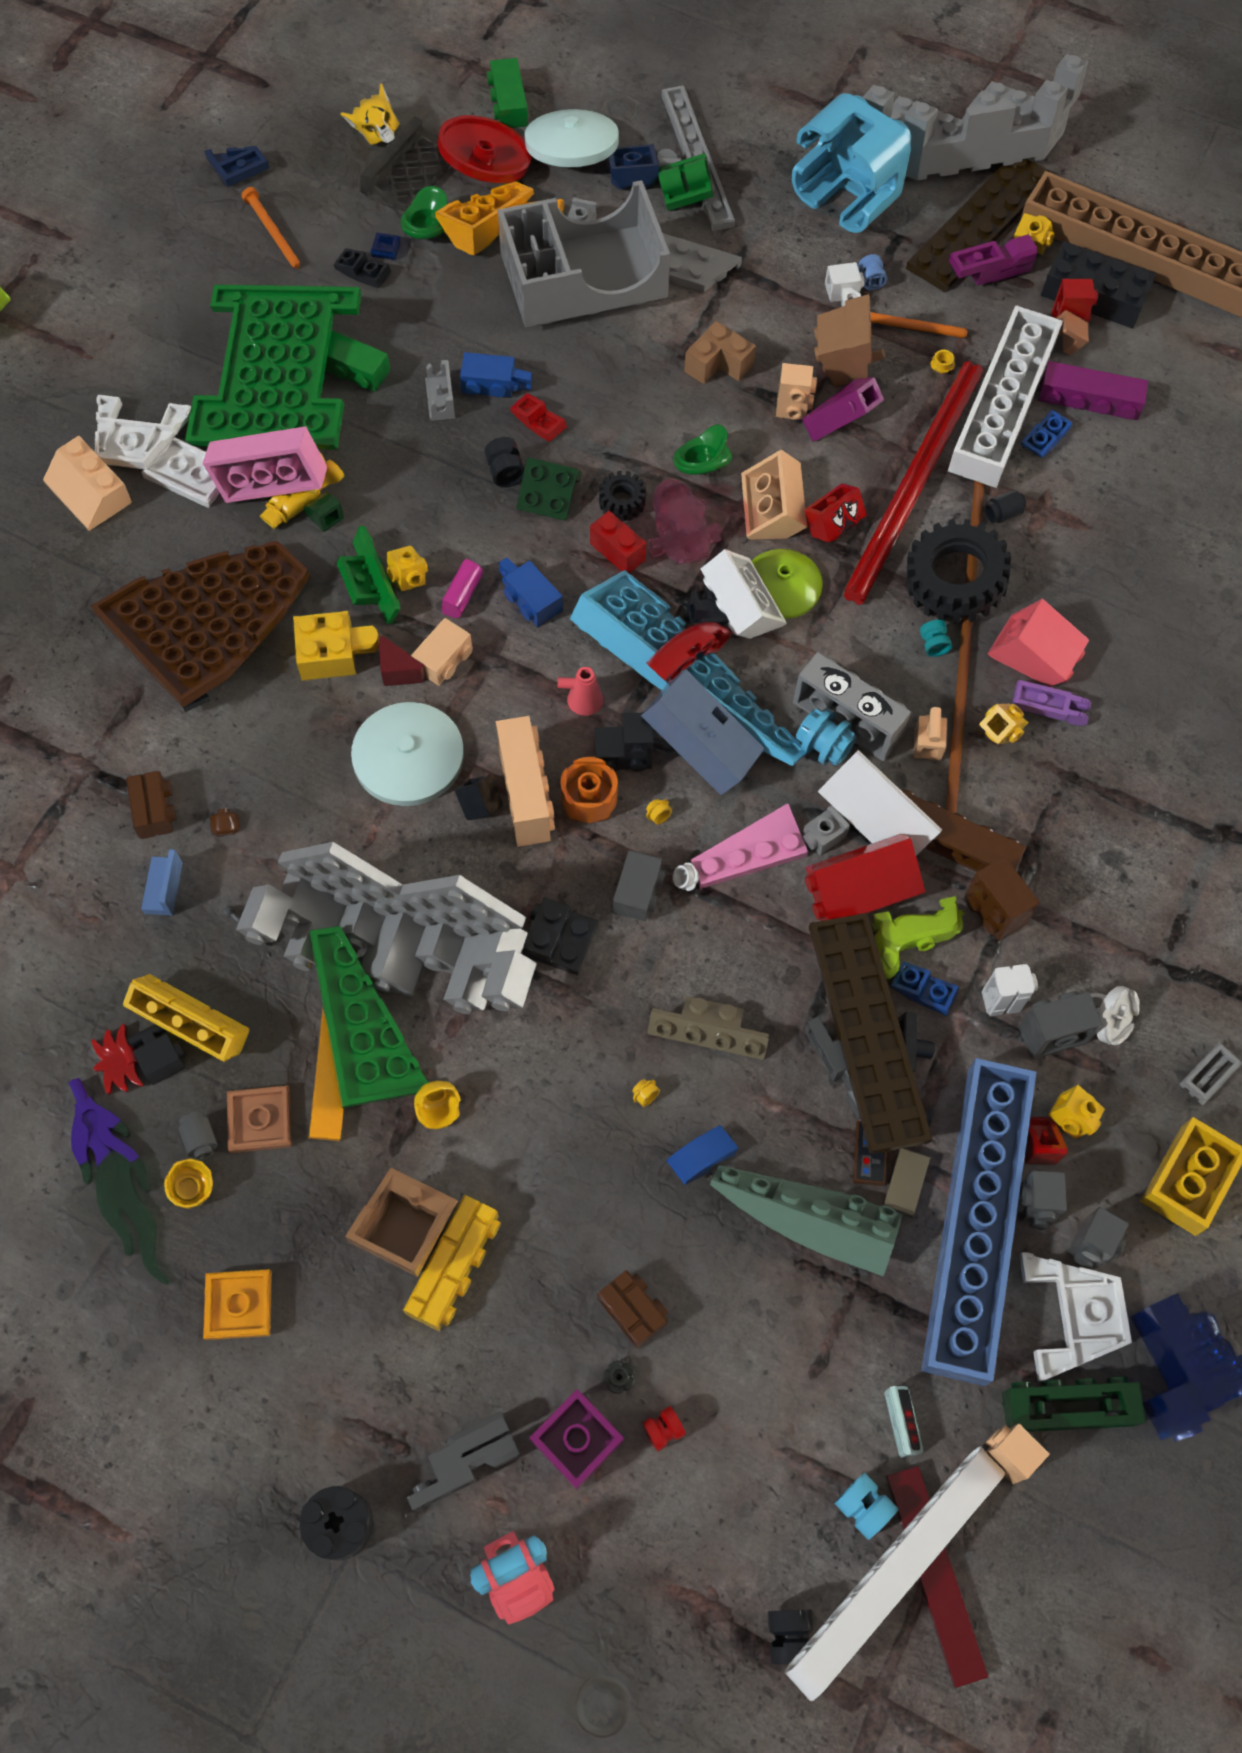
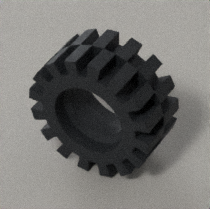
[599,471,646,522]

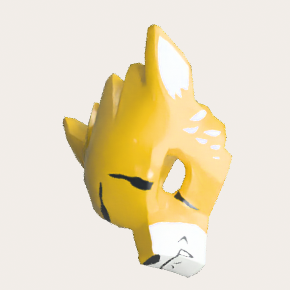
[340,84,400,145]

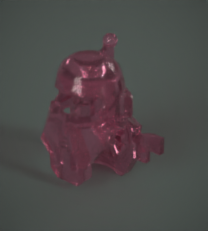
[649,478,723,565]

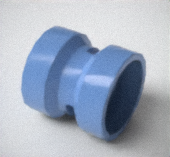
[858,254,887,291]

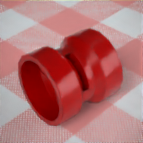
[641,1406,686,1452]

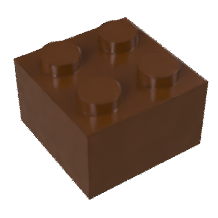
[965,856,1040,941]

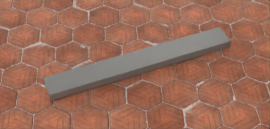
[661,85,735,231]

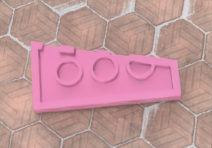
[691,803,808,889]

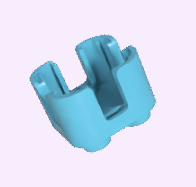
[792,93,911,233]

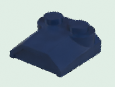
[608,144,659,189]

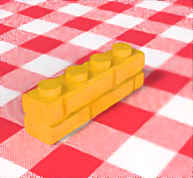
[123,974,250,1062]
[403,1195,501,1332]

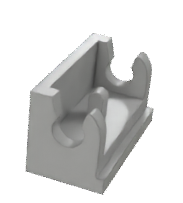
[425,360,455,421]

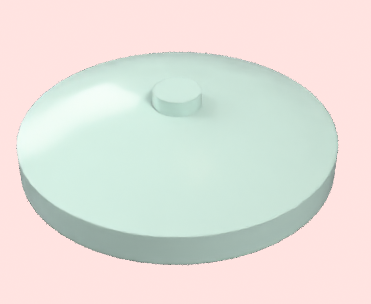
[525,109,619,167]
[351,702,464,806]

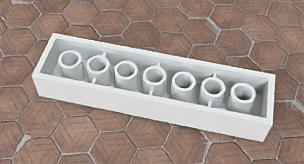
[948,305,1063,488]

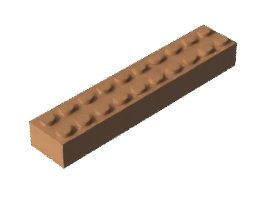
[1020,171,1242,317]

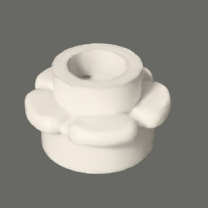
[673,863,699,891]

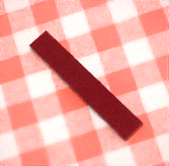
[886,1466,989,1688]

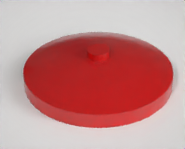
[437,115,532,183]

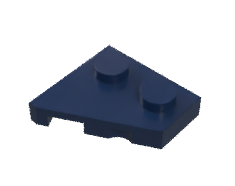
[204,146,269,187]

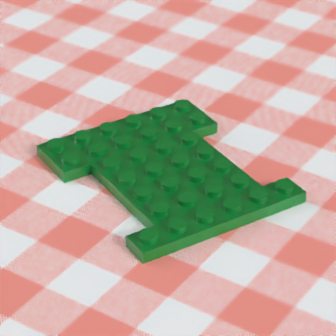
[185,284,362,450]

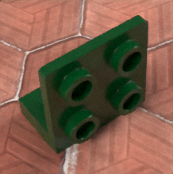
[516,457,582,521]

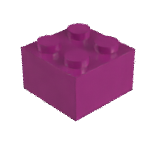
[529,1389,624,1491]

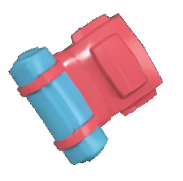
[470,1531,555,1625]

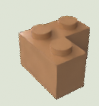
[684,321,756,384]

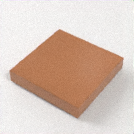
[227,1085,292,1154]

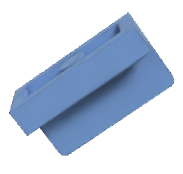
[141,849,183,916]

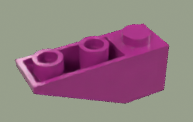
[802,377,884,441]

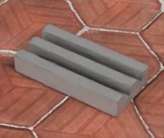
[1179,1042,1242,1105]

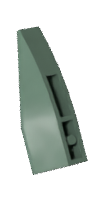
[710,1165,903,1277]

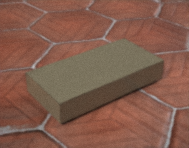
[883,1148,930,1218]

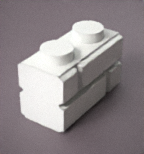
[982,964,1038,1016]

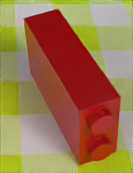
[804,834,925,921]

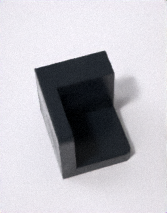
[454,774,502,820]

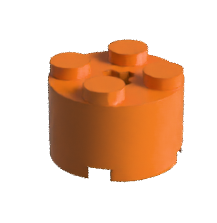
[560,757,618,823]

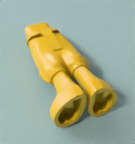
[260,453,344,529]

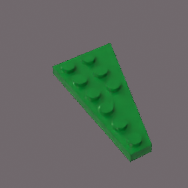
[309,926,429,1108]

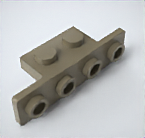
[647,996,769,1060]

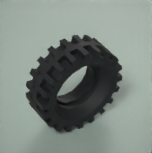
[906,519,1011,624]

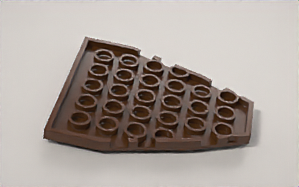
[91,541,310,708]

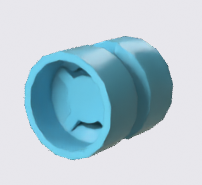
[834,1472,899,1540]

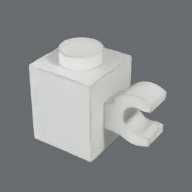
[825,262,864,307]

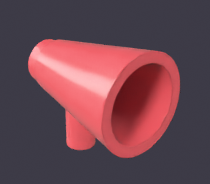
[557,667,604,716]

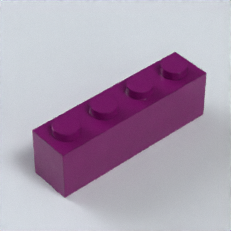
[1038,361,1148,421]

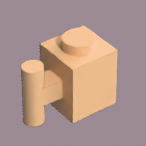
[913,707,947,761]

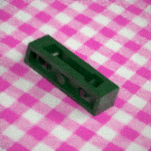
[1002,1377,1146,1432]

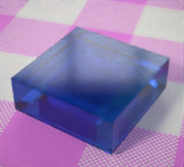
[371,232,401,260]

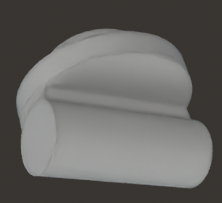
[656,149,681,172]

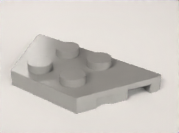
[663,233,742,292]

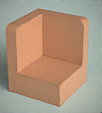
[1056,310,1089,356]

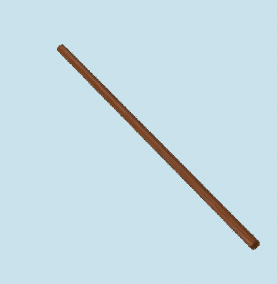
[945,481,984,813]

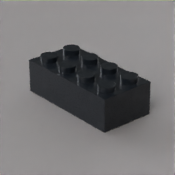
[1041,241,1157,329]

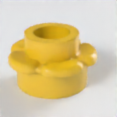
[930,350,955,374]
[646,799,672,825]
[632,1079,660,1107]

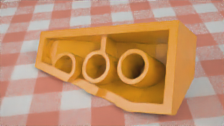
[435,181,534,256]

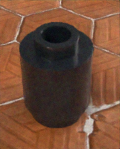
[985,490,1026,523]

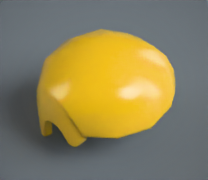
[414,1080,461,1130]
[164,1158,213,1209]

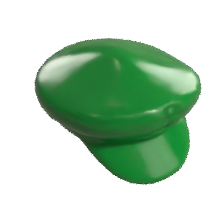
[400,186,447,239]
[673,424,732,475]

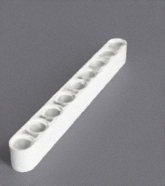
[785,1446,1005,1701]

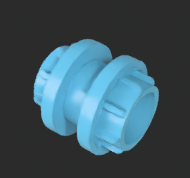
[796,709,857,766]

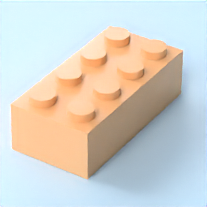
[496,716,555,847]

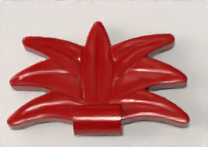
[91,1023,144,1095]

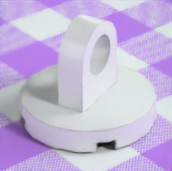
[1090,986,1140,1045]

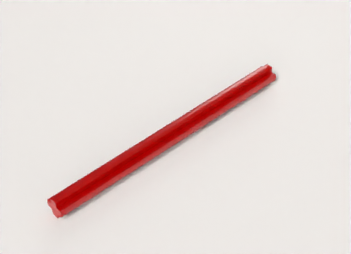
[843,361,983,605]

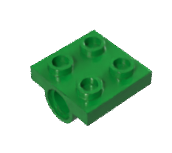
[659,153,714,211]

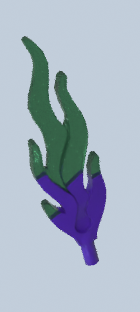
[69,1078,170,1285]

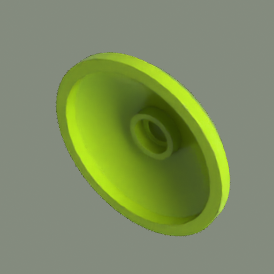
[752,549,823,619]

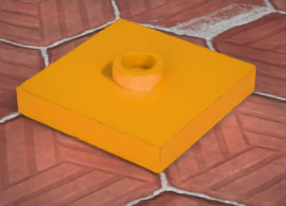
[203,1269,272,1340]

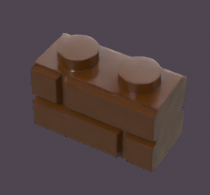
[126,771,177,839]
[597,1270,668,1349]

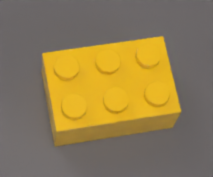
[1140,1117,1242,1236]

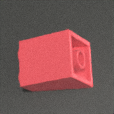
[987,598,1089,687]

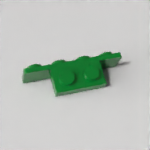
[336,526,400,624]

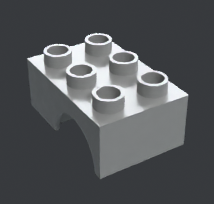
[498,180,670,328]

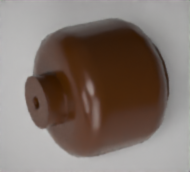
[210,809,239,837]

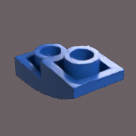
[1021,410,1072,458]
[891,961,959,1016]
[667,1125,739,1185]

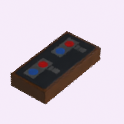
[853,1121,887,1187]

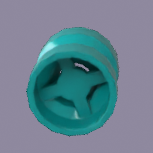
[919,619,953,657]

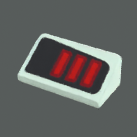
[884,1386,923,1458]

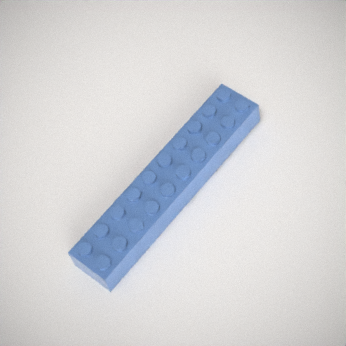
[921,1058,1036,1386]

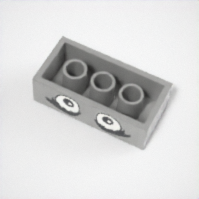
[793,652,911,762]

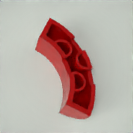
[646,622,734,683]

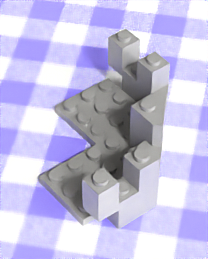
[862,54,1089,180]
[236,842,537,1014]

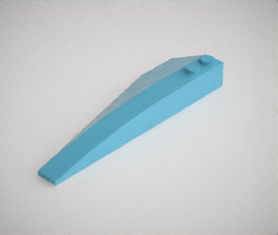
[570,570,806,766]

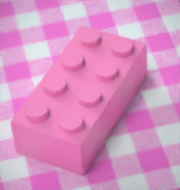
[202,426,327,503]

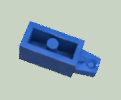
[460,352,533,398]
[499,557,563,628]

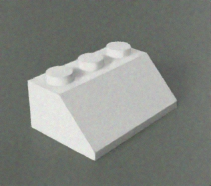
[701,549,787,639]

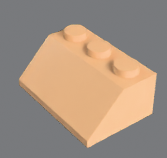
[43,436,132,531]
[741,450,807,540]

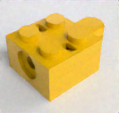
[293,611,379,681]

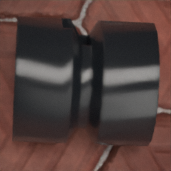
[484,437,525,488]
[767,1609,814,1664]

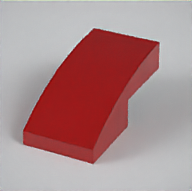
[510,393,567,442]

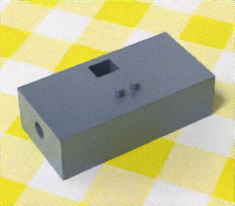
[641,669,765,795]

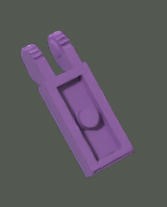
[1012,680,1092,726]

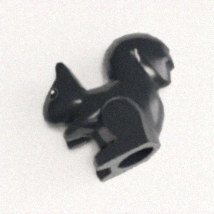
[686,588,740,639]

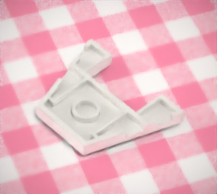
[95,395,191,470]
[1019,1252,1132,1382]

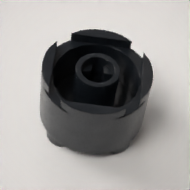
[300,1486,373,1561]

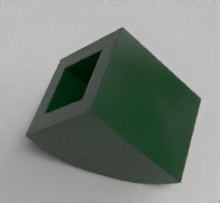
[304,492,344,532]

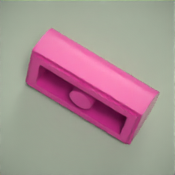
[442,559,483,618]

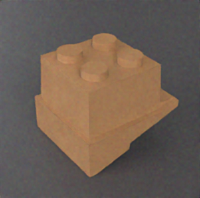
[814,294,885,387]
[345,1168,458,1277]

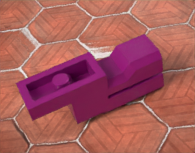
[949,234,1037,286]

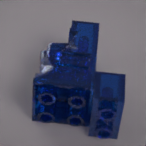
[1131,1293,1242,1442]

